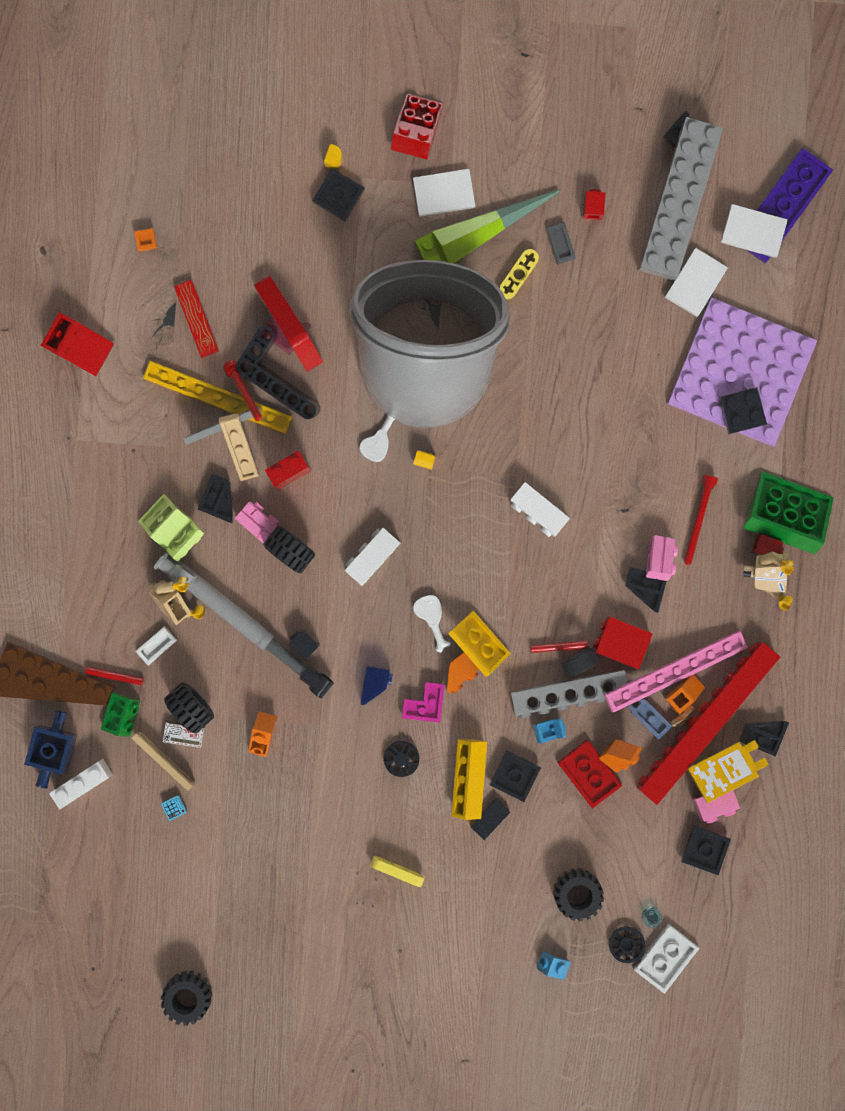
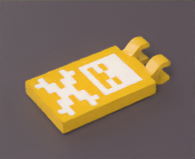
[688,740,769,804]

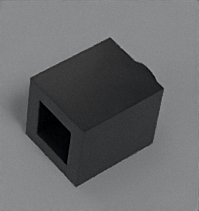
[289,630,320,660]

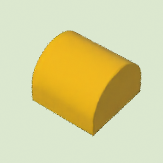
[324,144,343,169]
[413,450,436,470]

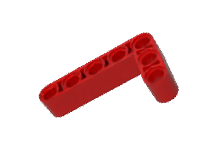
[254,275,323,372]

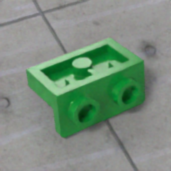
[101,693,140,737]

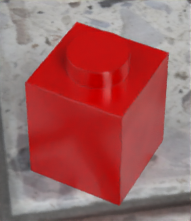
[583,189,606,220]
[751,534,784,555]

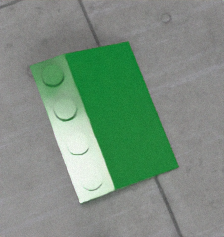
[743,471,834,555]

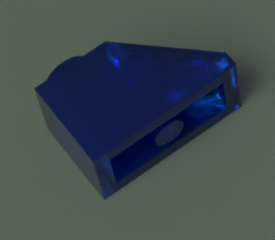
[360,665,393,705]

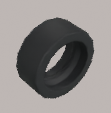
[561,648,600,677]

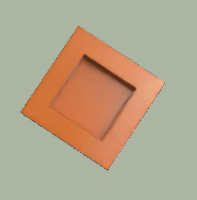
[134,228,158,252]

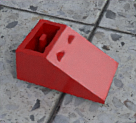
[391,94,443,160]
[40,312,115,377]

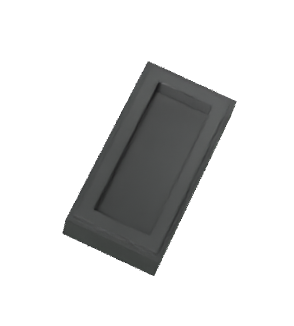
[546,222,576,265]

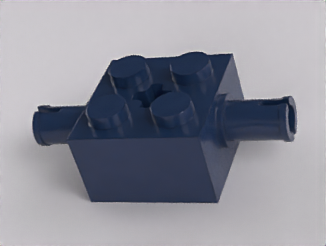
[24,710,77,789]

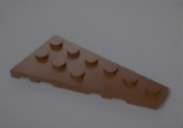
[0,642,115,705]

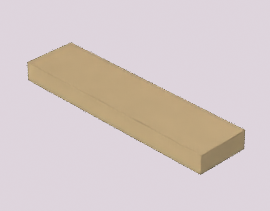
[219,413,259,481]
[131,732,195,791]

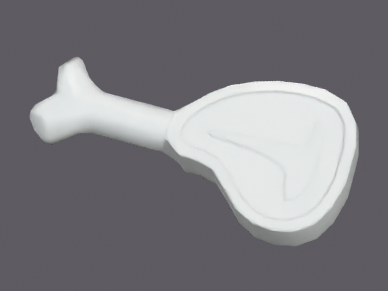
[359,415,395,462]
[413,595,451,652]

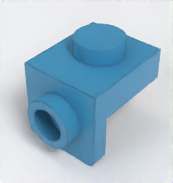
[533,718,566,744]
[537,951,571,980]

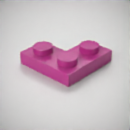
[402,682,445,723]

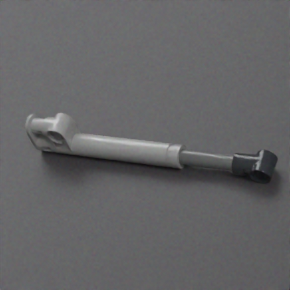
[154,553,334,699]

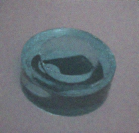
[642,907,662,928]

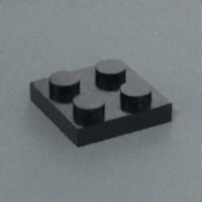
[312,168,365,222]
[719,387,767,435]
[489,750,541,802]
[681,825,731,875]

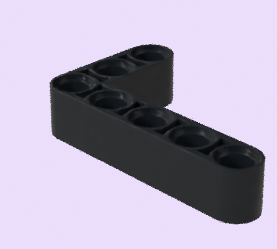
[236,325,320,419]

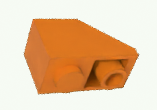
[446,651,479,694]
[663,674,705,714]
[248,711,277,757]
[599,739,642,773]

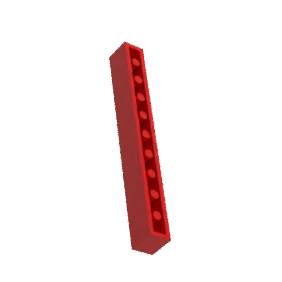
[637,641,781,805]

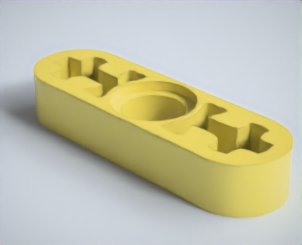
[500,249,539,299]
[370,856,425,887]

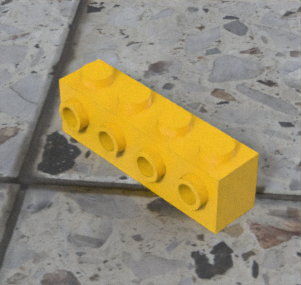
[451,739,487,820]

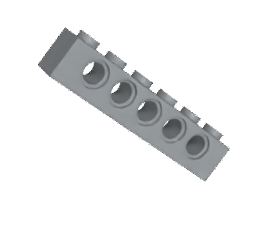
[510,669,627,718]

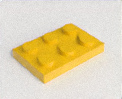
[448,610,511,677]

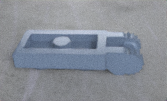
[627,699,672,740]

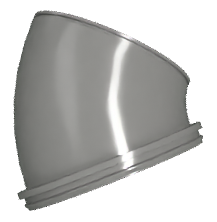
[350,260,510,428]

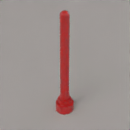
[223,360,262,421]
[684,475,718,565]

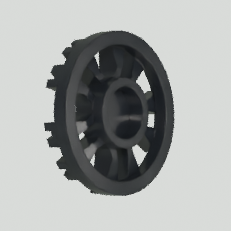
[384,741,420,777]
[609,926,645,963]

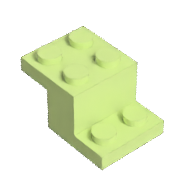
[138,494,204,562]

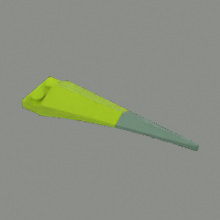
[414,190,560,264]

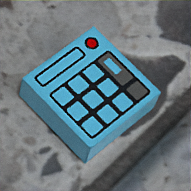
[161,795,188,821]

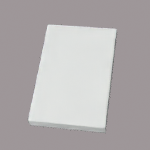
[413,169,475,217]
[721,204,787,258]
[665,248,728,317]
[633,923,699,994]

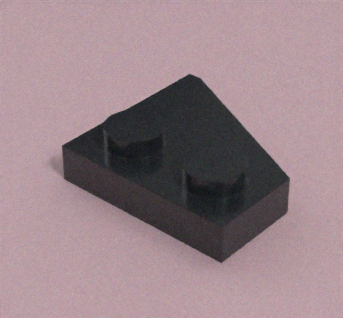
[197,474,233,524]
[739,721,789,757]

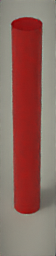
[530,641,589,653]
[85,667,144,686]

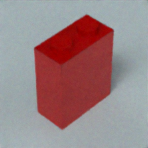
[264,451,311,490]
[592,616,653,669]

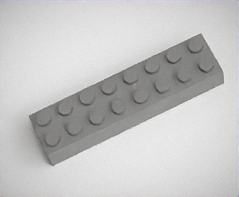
[638,117,723,281]

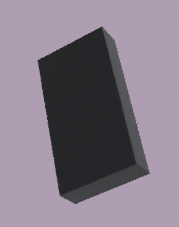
[470,798,510,840]

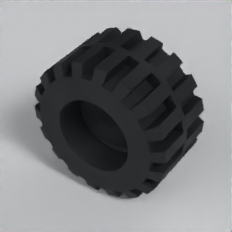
[263,526,315,573]
[164,682,214,734]
[553,868,604,922]
[161,971,213,1026]

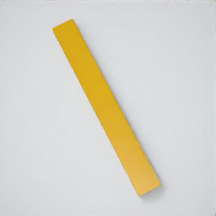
[143,361,292,434]

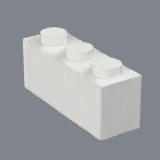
[510,482,570,537]
[345,528,401,586]
[49,759,113,810]

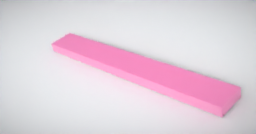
[604,631,748,712]

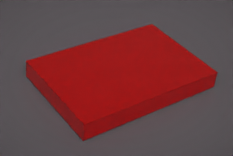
[557,739,623,809]

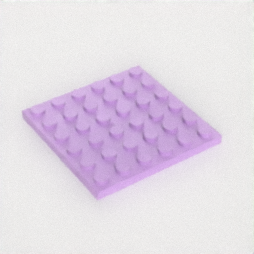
[667,297,817,447]

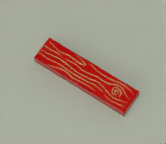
[174,280,219,358]

